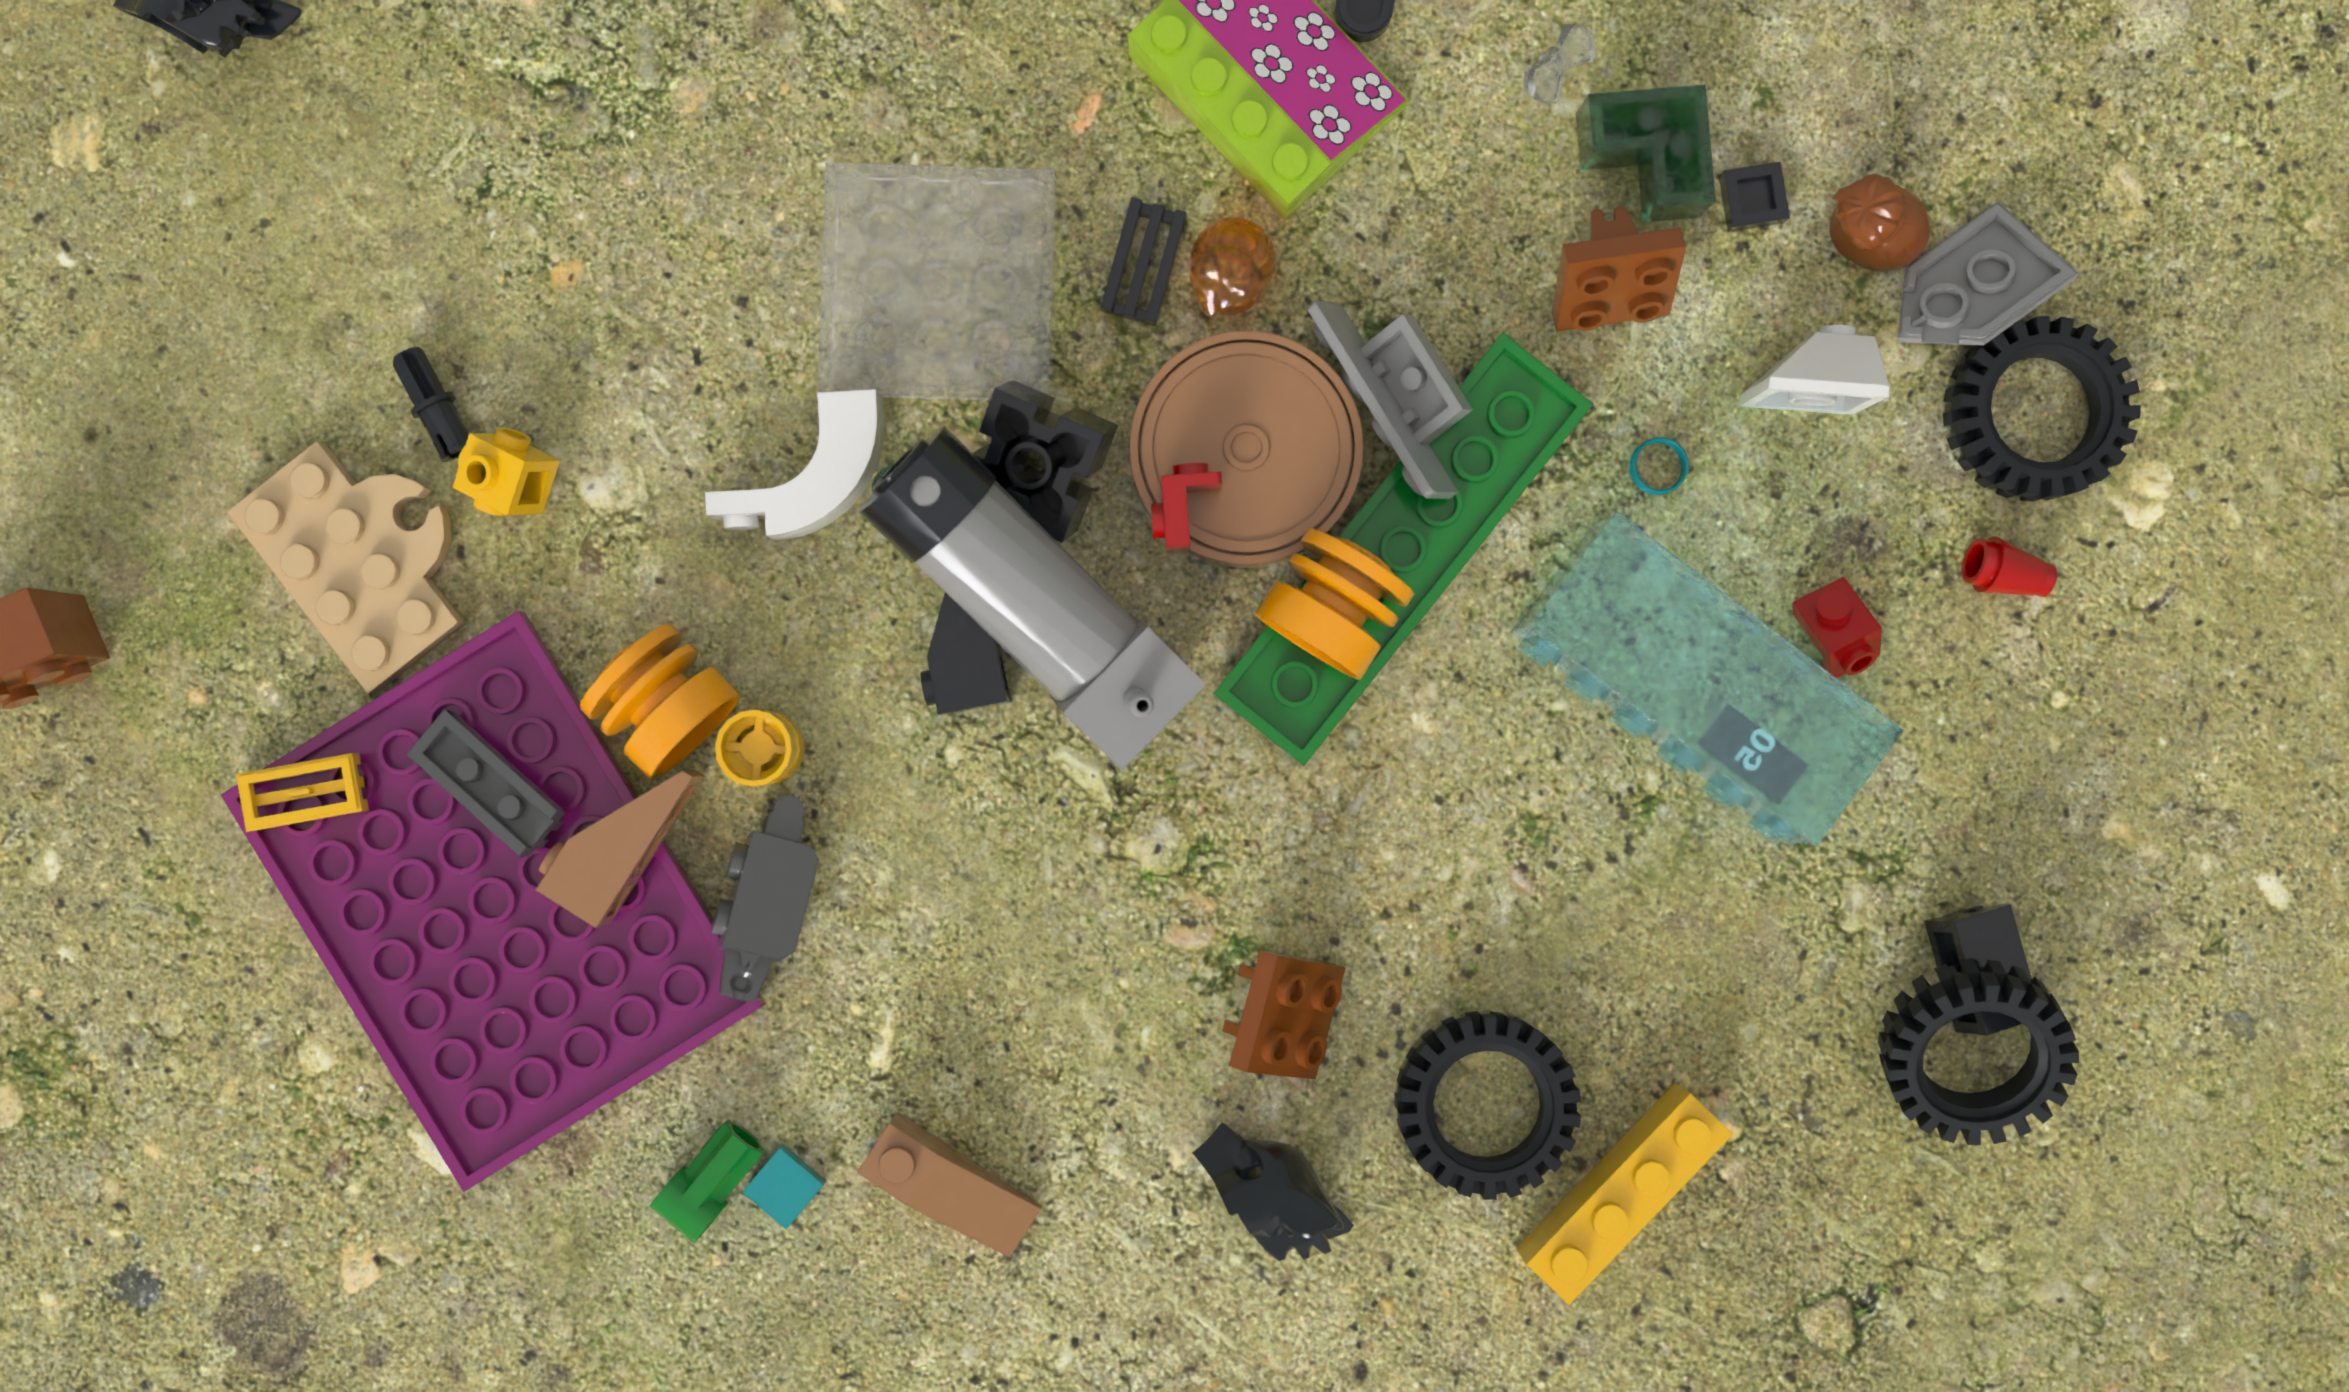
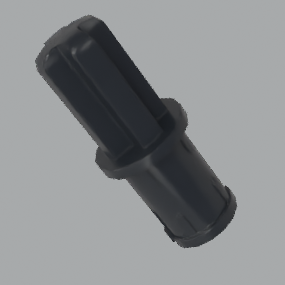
[393,347,469,462]

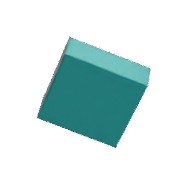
[742,1144,827,1229]

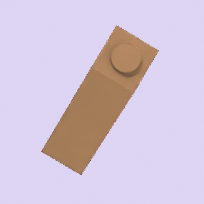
[536,770,704,928]
[857,1112,1042,1257]

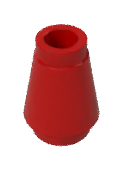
[1962,536,2057,597]

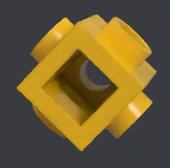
[452,427,560,516]

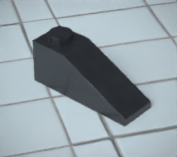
[920,592,1011,715]

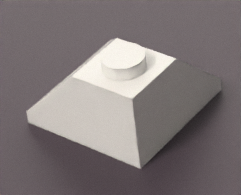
[1739,325,1890,415]

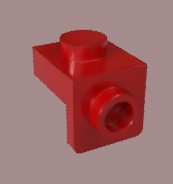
[1151,463,1222,553]
[1792,577,1882,681]

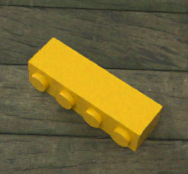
[1516,1083,1733,1305]

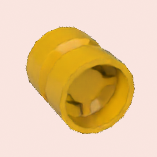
[715,710,805,787]

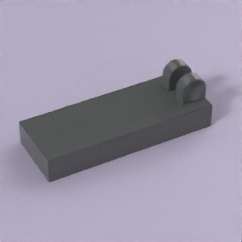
[406,709,566,857]

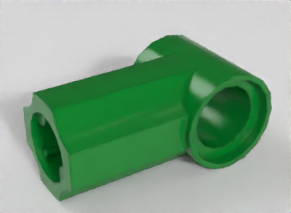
[650,1119,766,1243]

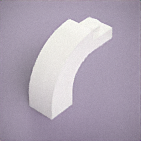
[705,389,884,541]

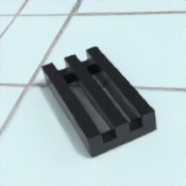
[1100,197,1187,326]

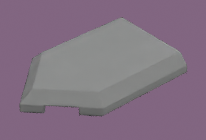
[1897,202,2079,345]

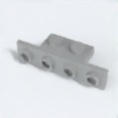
[1307,300,1473,499]

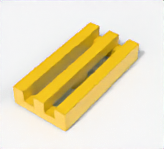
[236,753,369,832]

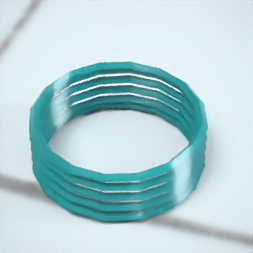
[1629,437,1689,495]

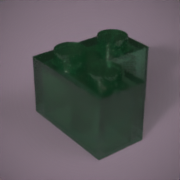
[1576,84,1716,222]

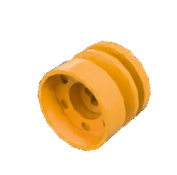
[1254,528,1414,680]
[580,623,741,780]

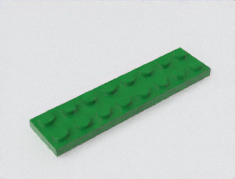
[1213,332,1593,766]

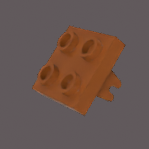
[1552,206,1686,332]
[1222,950,1346,1079]

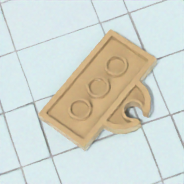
[226,441,465,694]

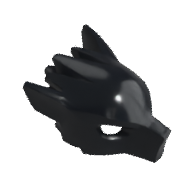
[113,0,302,58]
[1192,1122,1354,1261]

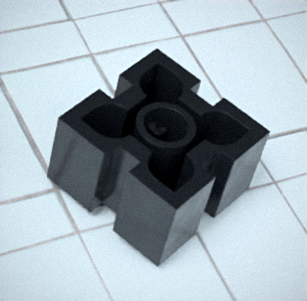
[973,380,1118,543]

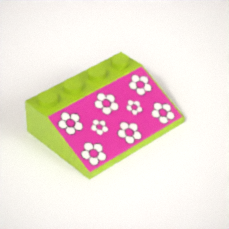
[1127,0,1410,220]

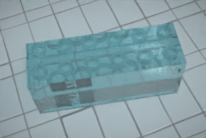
[1511,511,1904,846]

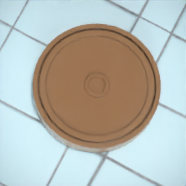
[1129,331,1364,568]

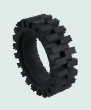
[1943,316,2141,502]
[1878,959,2079,1145]
[1395,1011,1581,1200]

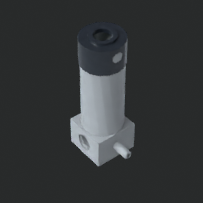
[859,425,1206,770]

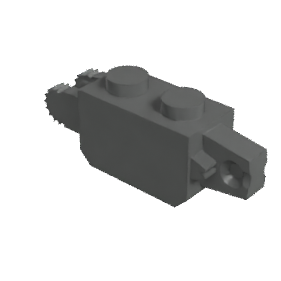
[711,793,819,1002]

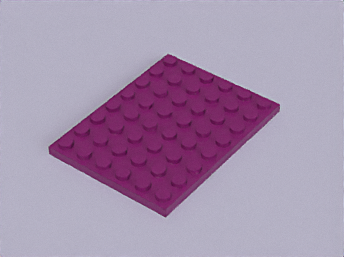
[221,611,766,1192]

